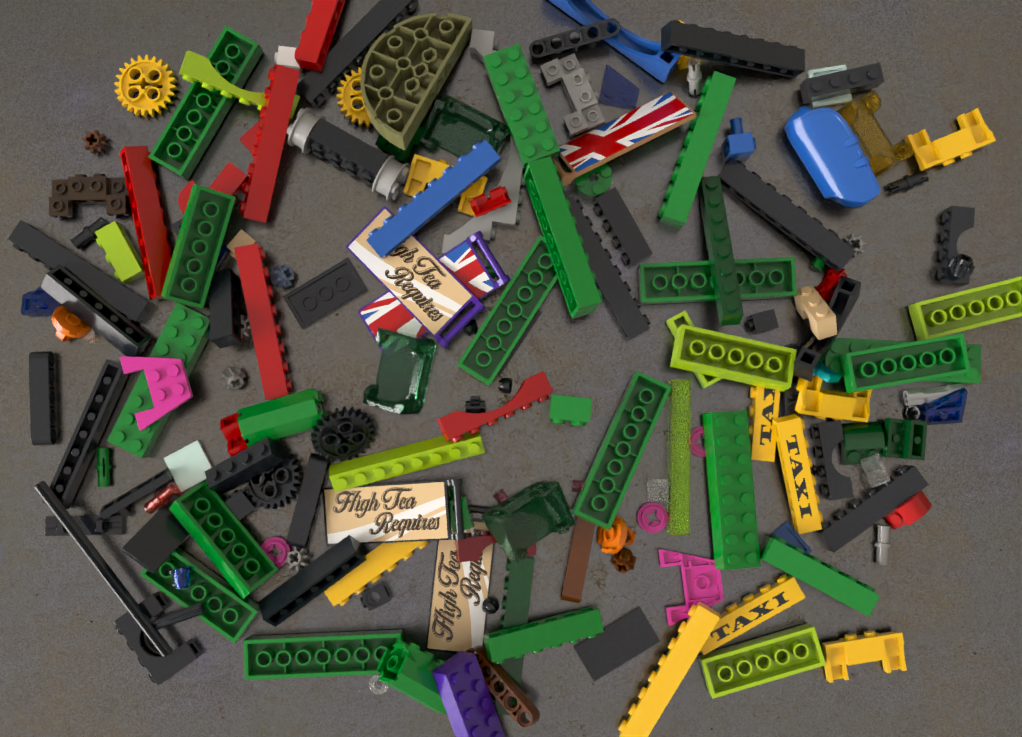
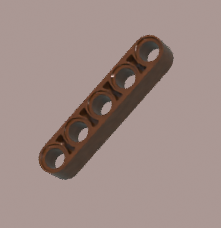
[560,516,595,603]
[466,645,540,728]

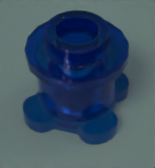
[169,566,192,589]

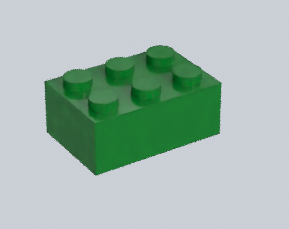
[548,394,592,427]

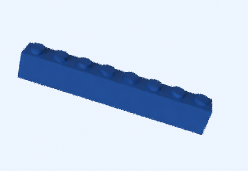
[366,140,502,259]

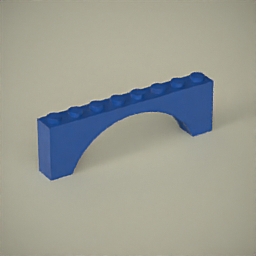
[549,0,681,83]

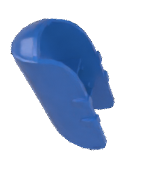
[784,106,881,208]

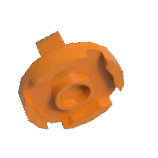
[51,305,91,342]
[597,515,635,554]

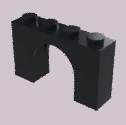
[114,592,202,686]

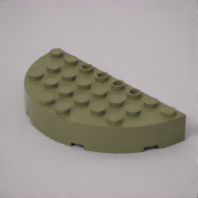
[360,13,473,150]

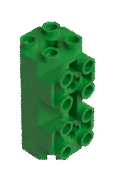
[237,388,328,447]
[377,640,447,714]

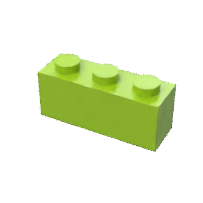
[95,221,145,284]

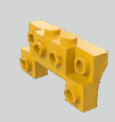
[904,108,996,171]
[403,154,488,217]
[795,375,873,422]
[822,630,907,683]

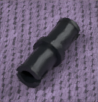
[887,170,929,195]
[70,217,108,250]

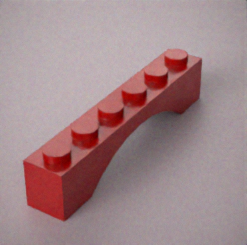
[437,371,553,443]

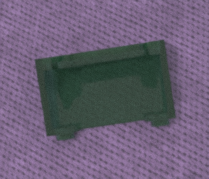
[420,95,510,175]
[363,328,435,415]
[482,481,575,563]

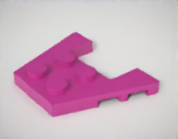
[119,356,193,431]
[658,549,724,626]

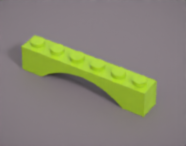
[179,50,300,118]

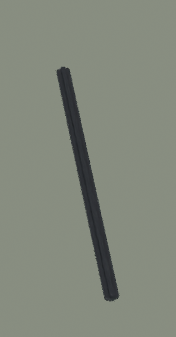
[34,481,173,657]

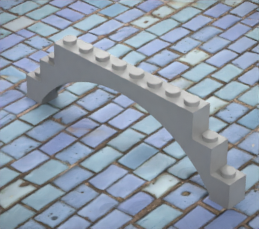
[442,29,538,255]

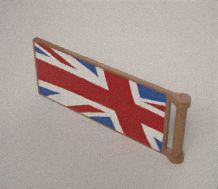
[552,91,697,186]

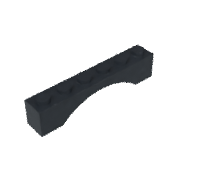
[793,276,861,382]

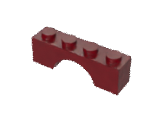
[455,527,536,562]

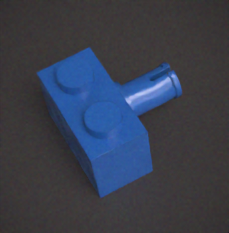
[722,118,756,163]

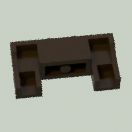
[49,173,130,218]

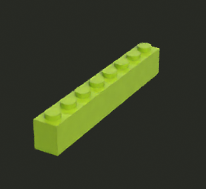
[329,431,485,492]

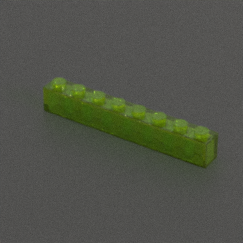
[667,379,691,535]

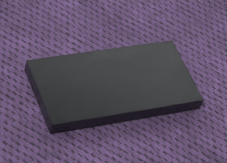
[283,258,368,329]
[121,494,190,574]
[574,607,660,681]

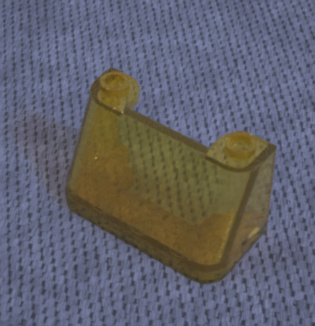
[836,90,915,178]

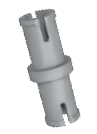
[687,58,702,95]
[875,524,891,565]

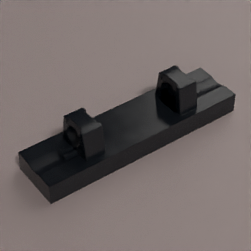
[99,468,172,519]
[45,515,125,536]

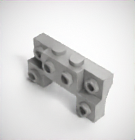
[540,53,605,137]

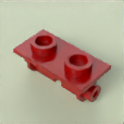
[469,186,511,217]
[815,268,848,304]

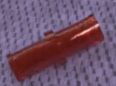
[144,483,179,514]

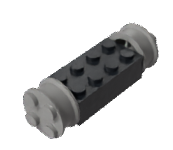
[286,108,409,201]

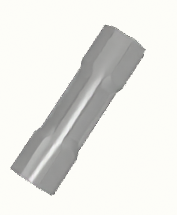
[903,383,967,406]

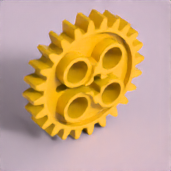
[114,55,178,118]
[336,67,371,129]

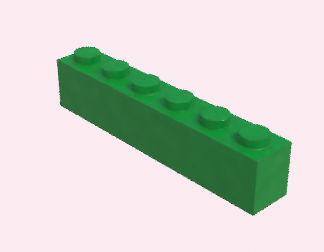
[483,606,604,664]

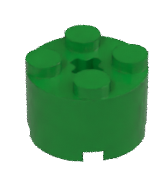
[573,163,612,200]

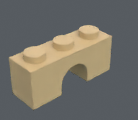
[794,285,837,340]

